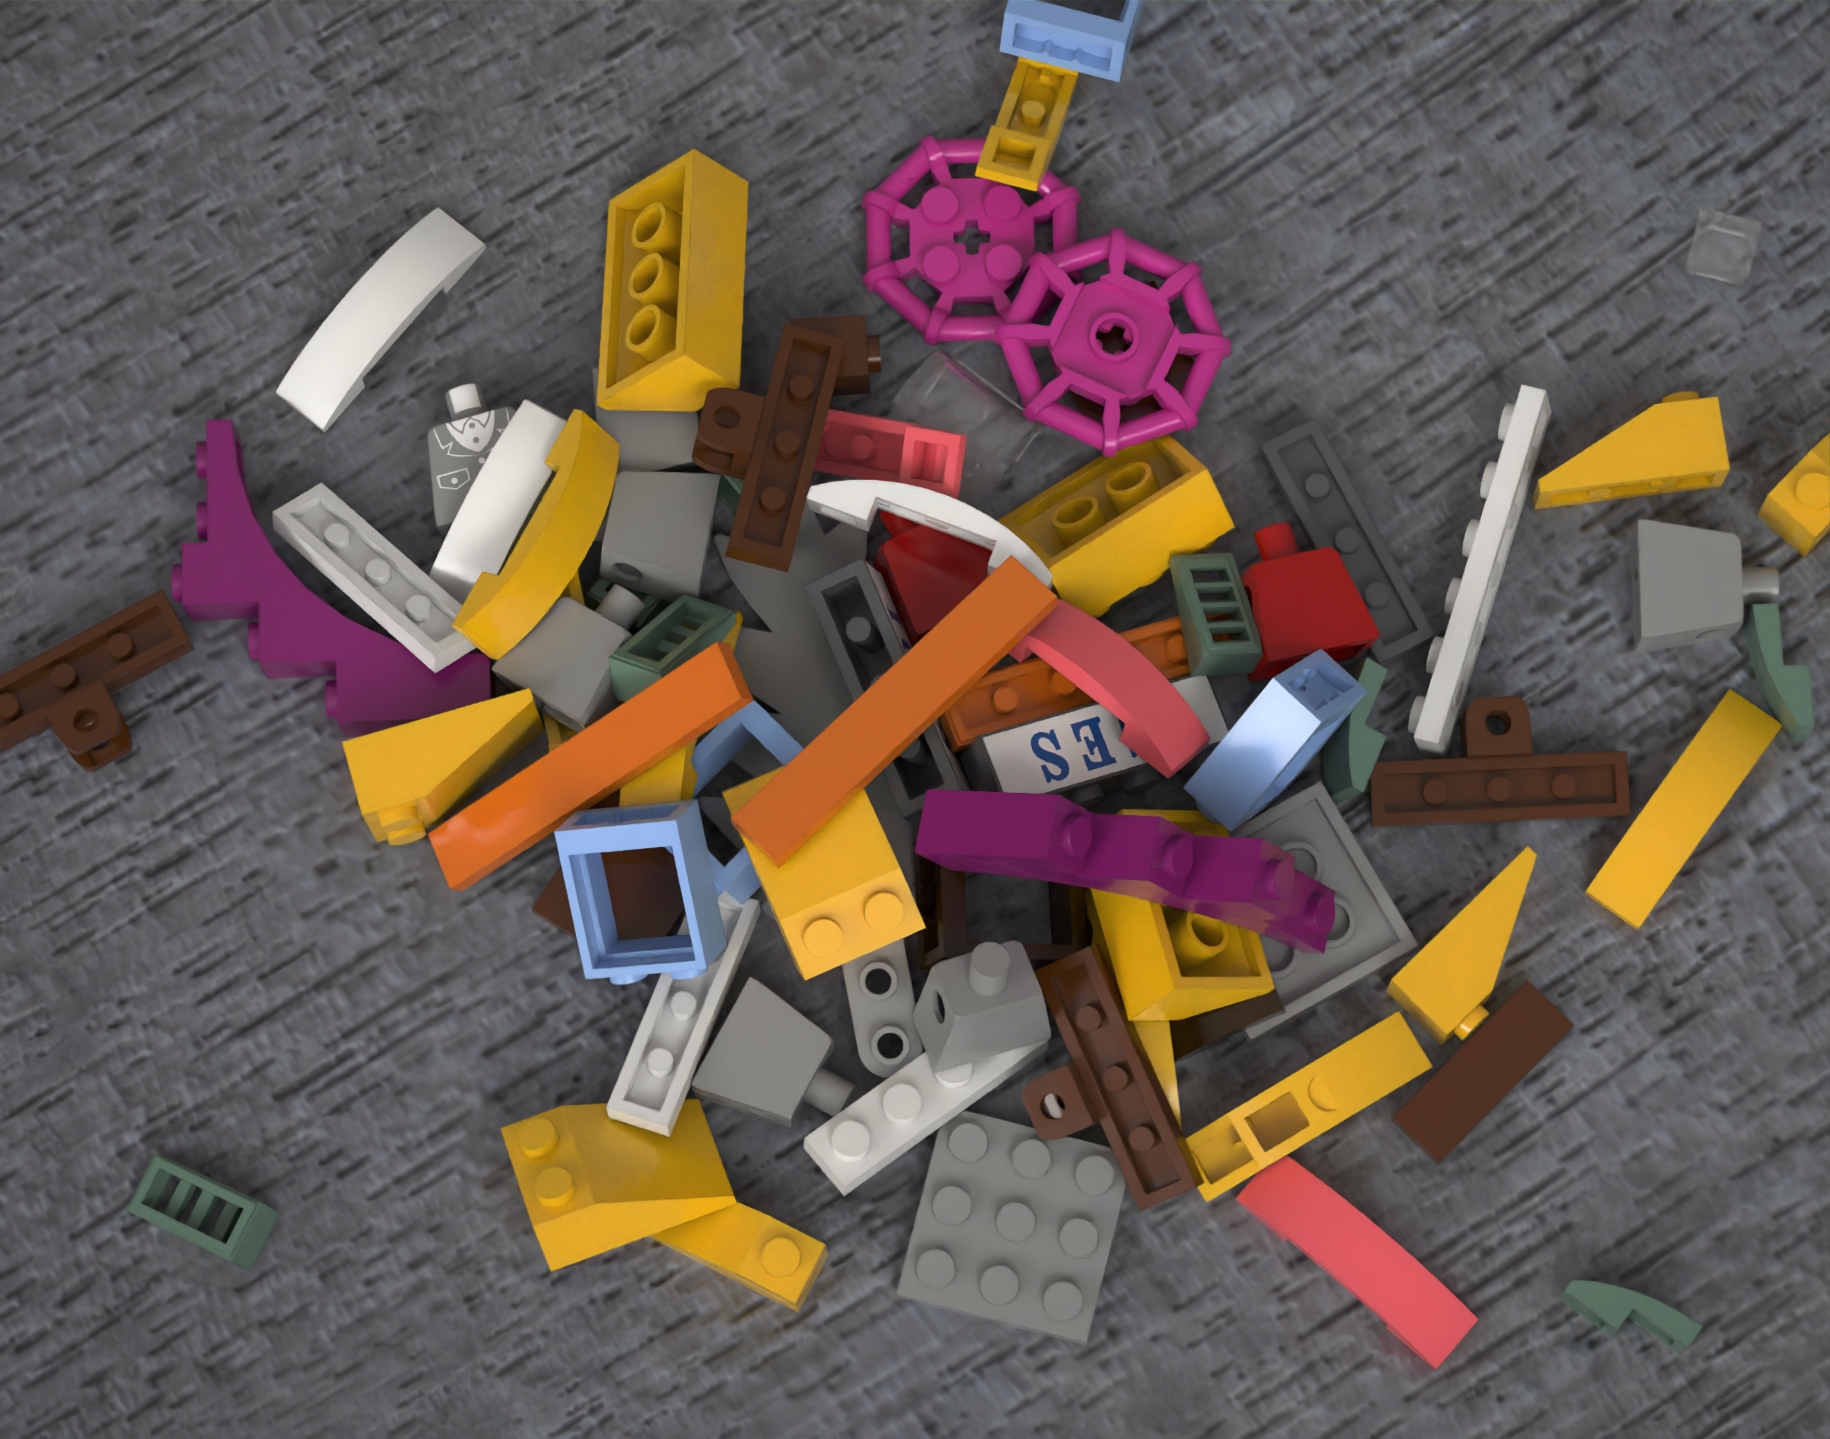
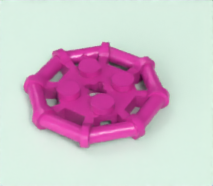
[860,134,1084,347]
[994,227,1231,457]

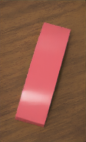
[814,408,967,499]
[1008,599,1210,779]
[1235,1155,1478,1370]

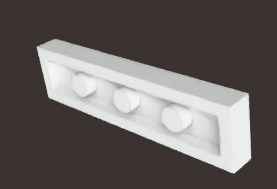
[272,482,476,674]
[606,891,761,1137]
[804,1039,1049,1196]

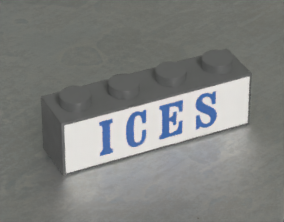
[805,558,972,827]
[959,674,1230,809]

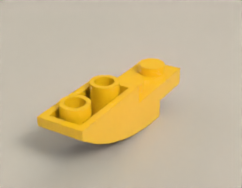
[1185,1011,1433,1203]

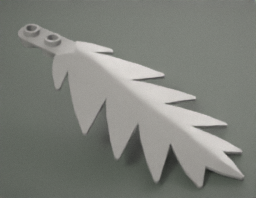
[698,499,964,1078]

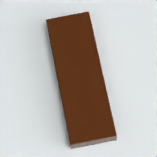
[1391,980,1574,1165]

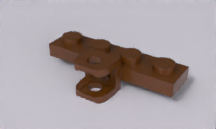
[691,323,846,573]
[0,589,195,772]
[1369,696,1630,828]
[1021,943,1204,1211]

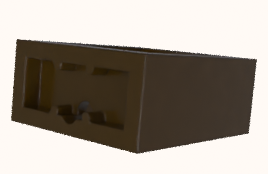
[913,841,1093,971]

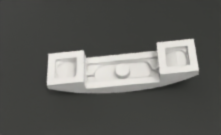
[276,207,486,433]
[429,399,567,606]
[806,480,1053,590]

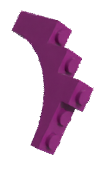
[171,419,496,737]
[914,789,1336,954]

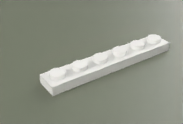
[1408,385,1552,759]

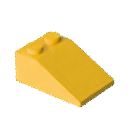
[342,688,544,846]
[721,763,926,980]
[500,1099,737,1272]

